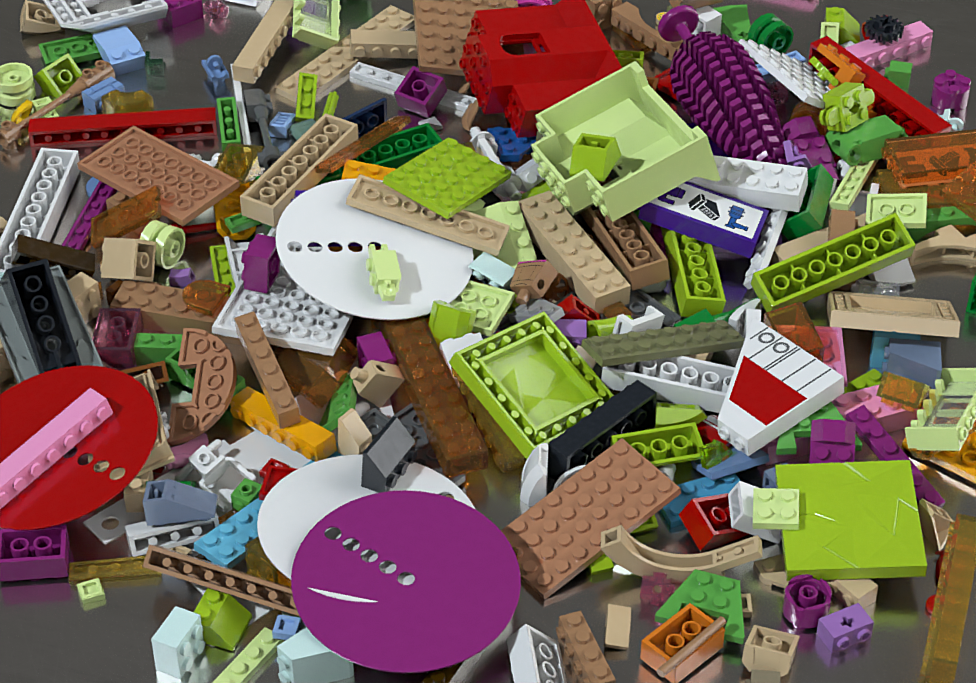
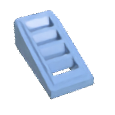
[268,112,295,139]

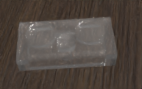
[858,280,900,296]

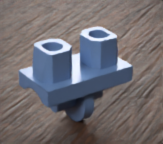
[201,55,229,87]

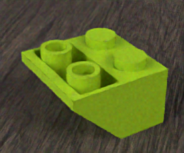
[569,133,621,181]

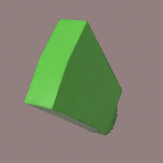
[713,4,751,42]

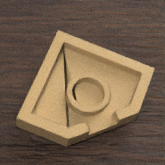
[753,554,789,591]

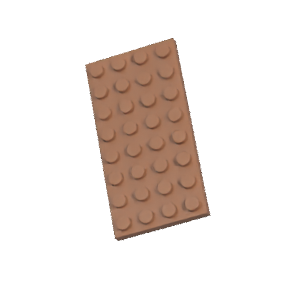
[77,126,240,226]
[501,438,681,600]

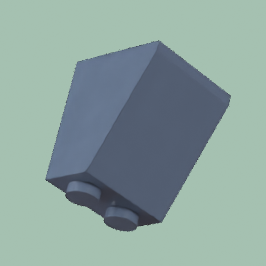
[881,338,942,399]

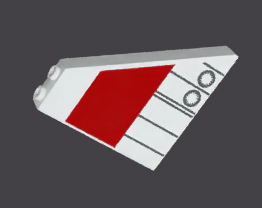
[717,318,844,456]

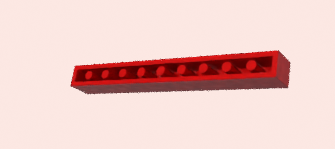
[28,107,217,147]

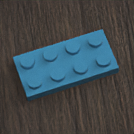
[660,473,740,528]

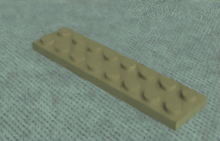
[581,320,745,367]

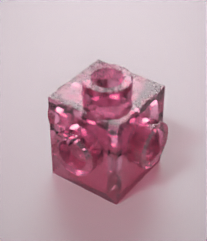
[640,572,675,606]

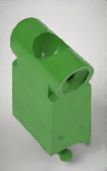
[825,115,909,166]

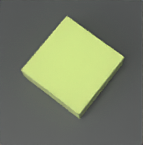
[76,578,106,606]

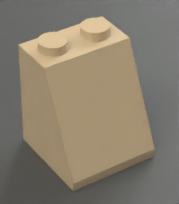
[100,238,156,282]

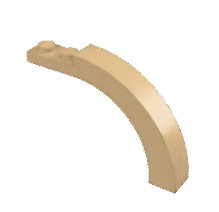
[601,525,763,584]

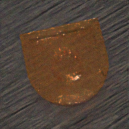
[182,280,231,316]

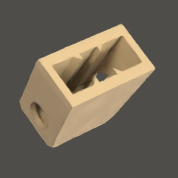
[350,360,405,408]

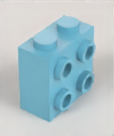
[870,330,920,368]

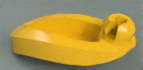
[11,99,33,124]

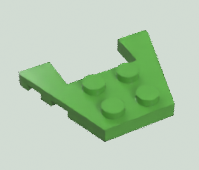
[776,402,862,455]
[655,569,745,645]

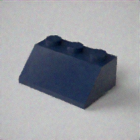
[342,97,388,144]

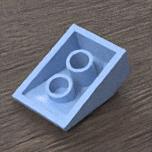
[92,25,146,77]

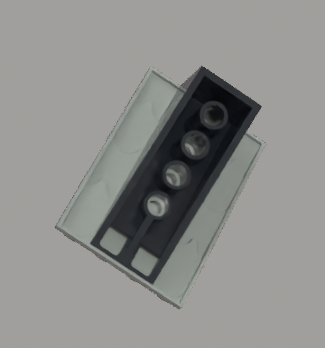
[0,259,104,383]

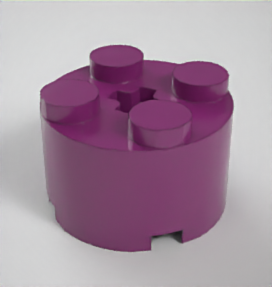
[931,69,971,111]
[783,574,832,630]

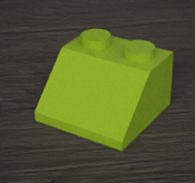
[824,7,860,45]
[33,53,82,98]
[193,588,252,651]

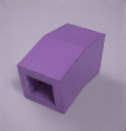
[169,268,196,287]

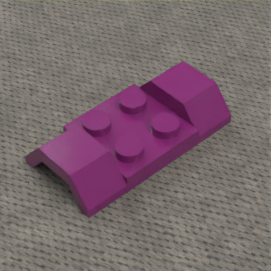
[781,116,841,186]
[809,419,856,464]

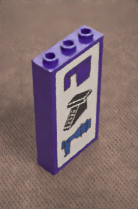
[637,181,769,259]

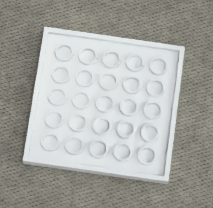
[739,39,870,119]

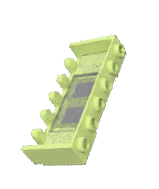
[292,0,341,50]
[905,368,976,451]

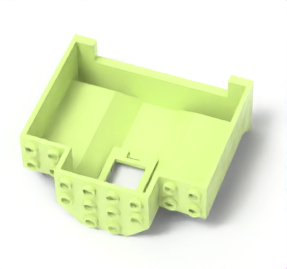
[531,61,721,222]

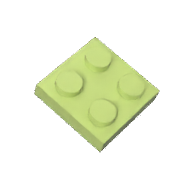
[753,488,799,530]

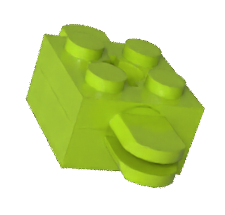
[819,82,875,132]

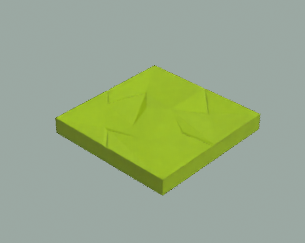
[449,311,614,459]
[775,460,927,581]

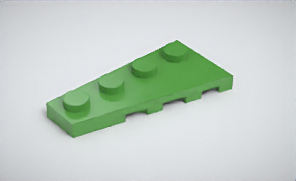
[319,373,357,431]

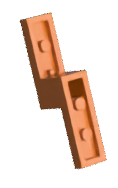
[816,43,877,119]

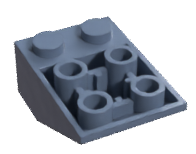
[143,479,218,527]

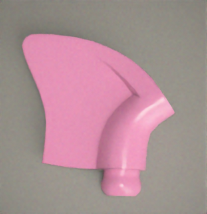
[166,433,209,470]

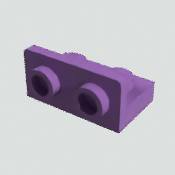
[783,140,812,170]

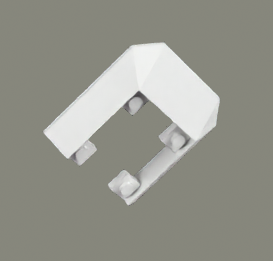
[43,0,168,34]

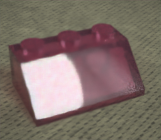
[92,308,144,368]

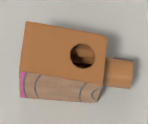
[510,259,558,305]

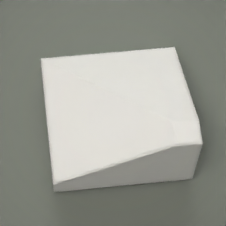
[418,116,443,131]

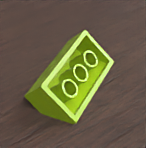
[610,422,707,467]

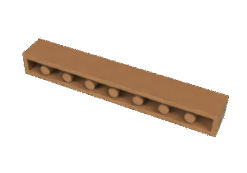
[142,545,299,616]

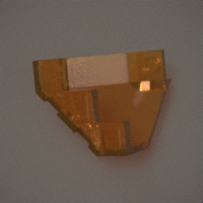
[274,337,358,409]

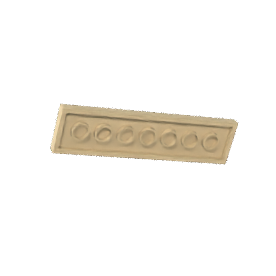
[346,174,510,256]

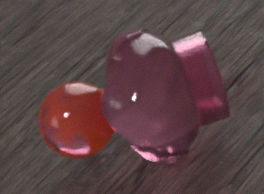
[203,0,229,20]

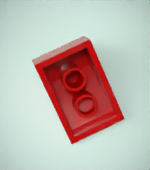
[679,493,749,551]

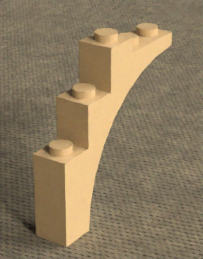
[907,225,976,266]

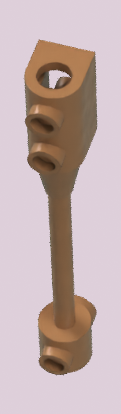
[0,60,116,149]

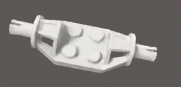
[469,126,522,201]

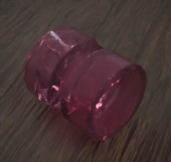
[766,80,788,105]

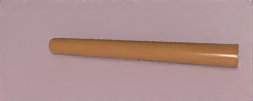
[657,616,726,678]

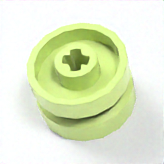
[0,62,36,107]
[140,220,186,270]

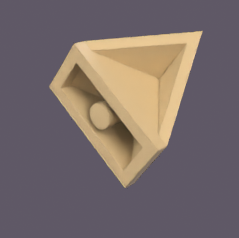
[918,498,957,551]

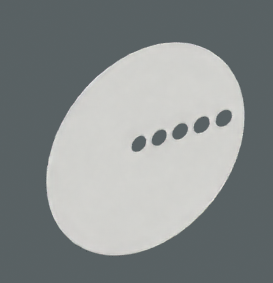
[275,179,474,320]
[257,454,475,602]

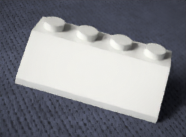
[506,624,567,683]

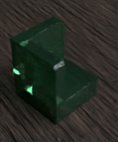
[145,51,166,78]

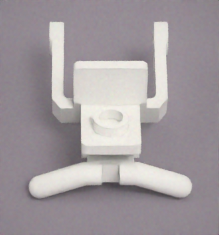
[175,439,258,512]

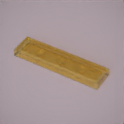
[69,556,162,585]

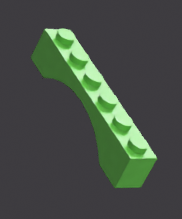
[906,204,976,241]

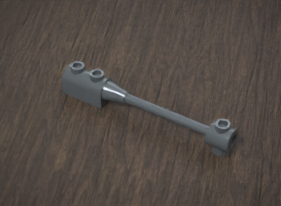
[243,89,285,170]

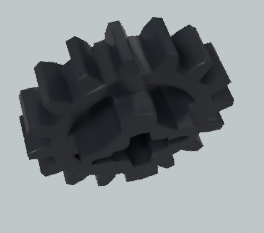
[864,14,904,44]

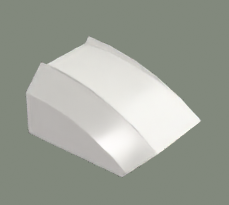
[520,443,548,506]

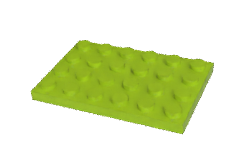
[383,137,512,219]

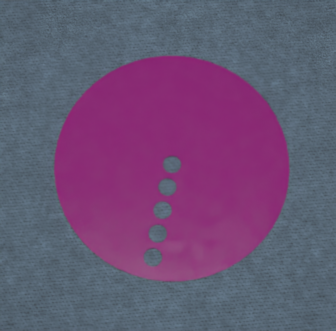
[291,490,521,673]

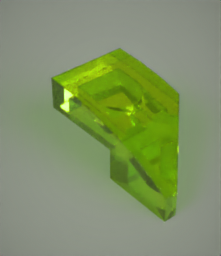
[699,439,733,469]

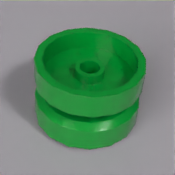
[747,13,794,55]

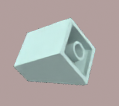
[277,627,354,683]

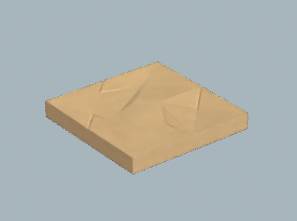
[826,291,960,338]

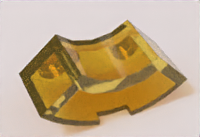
[101,89,155,114]

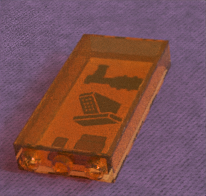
[881,129,976,189]

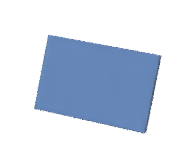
[691,446,770,480]

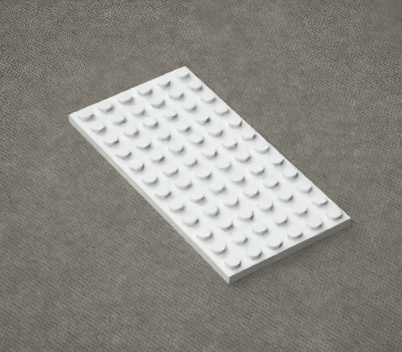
[212,224,354,356]

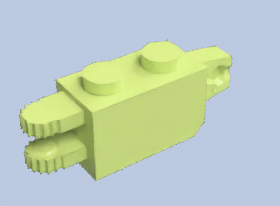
[366,244,402,301]

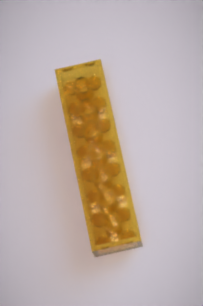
[920,513,976,683]

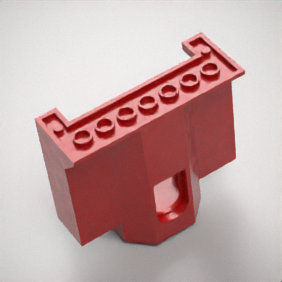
[459,0,622,138]

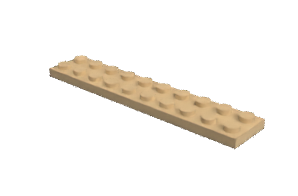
[275,5,415,103]

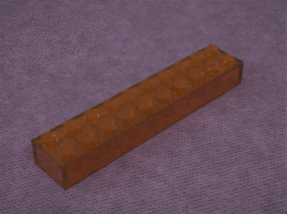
[379,316,489,478]

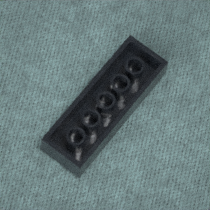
[548,380,657,481]

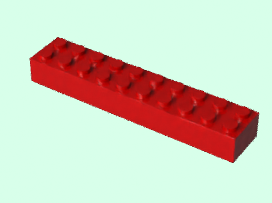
[808,36,952,153]

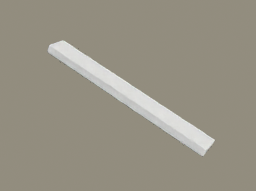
[350,62,482,116]
[230,64,254,166]

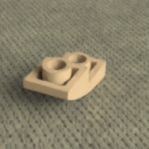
[603,604,631,650]

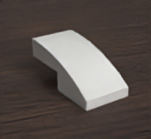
[728,298,761,331]

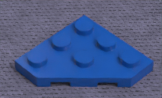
[487,127,536,162]

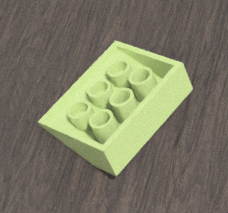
[472,200,537,285]

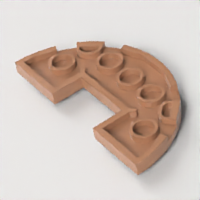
[167,328,237,446]

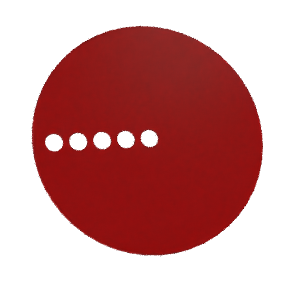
[0,365,158,530]

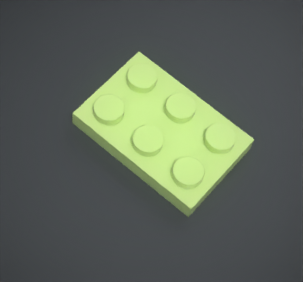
[865,193,927,228]

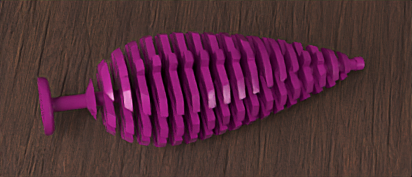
[658,5,788,165]

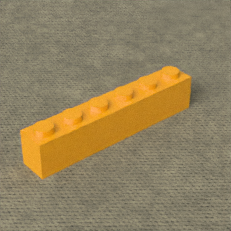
[230,386,337,462]

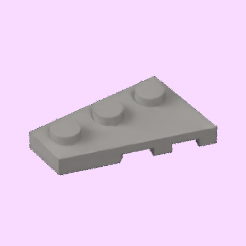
[508,298,565,323]

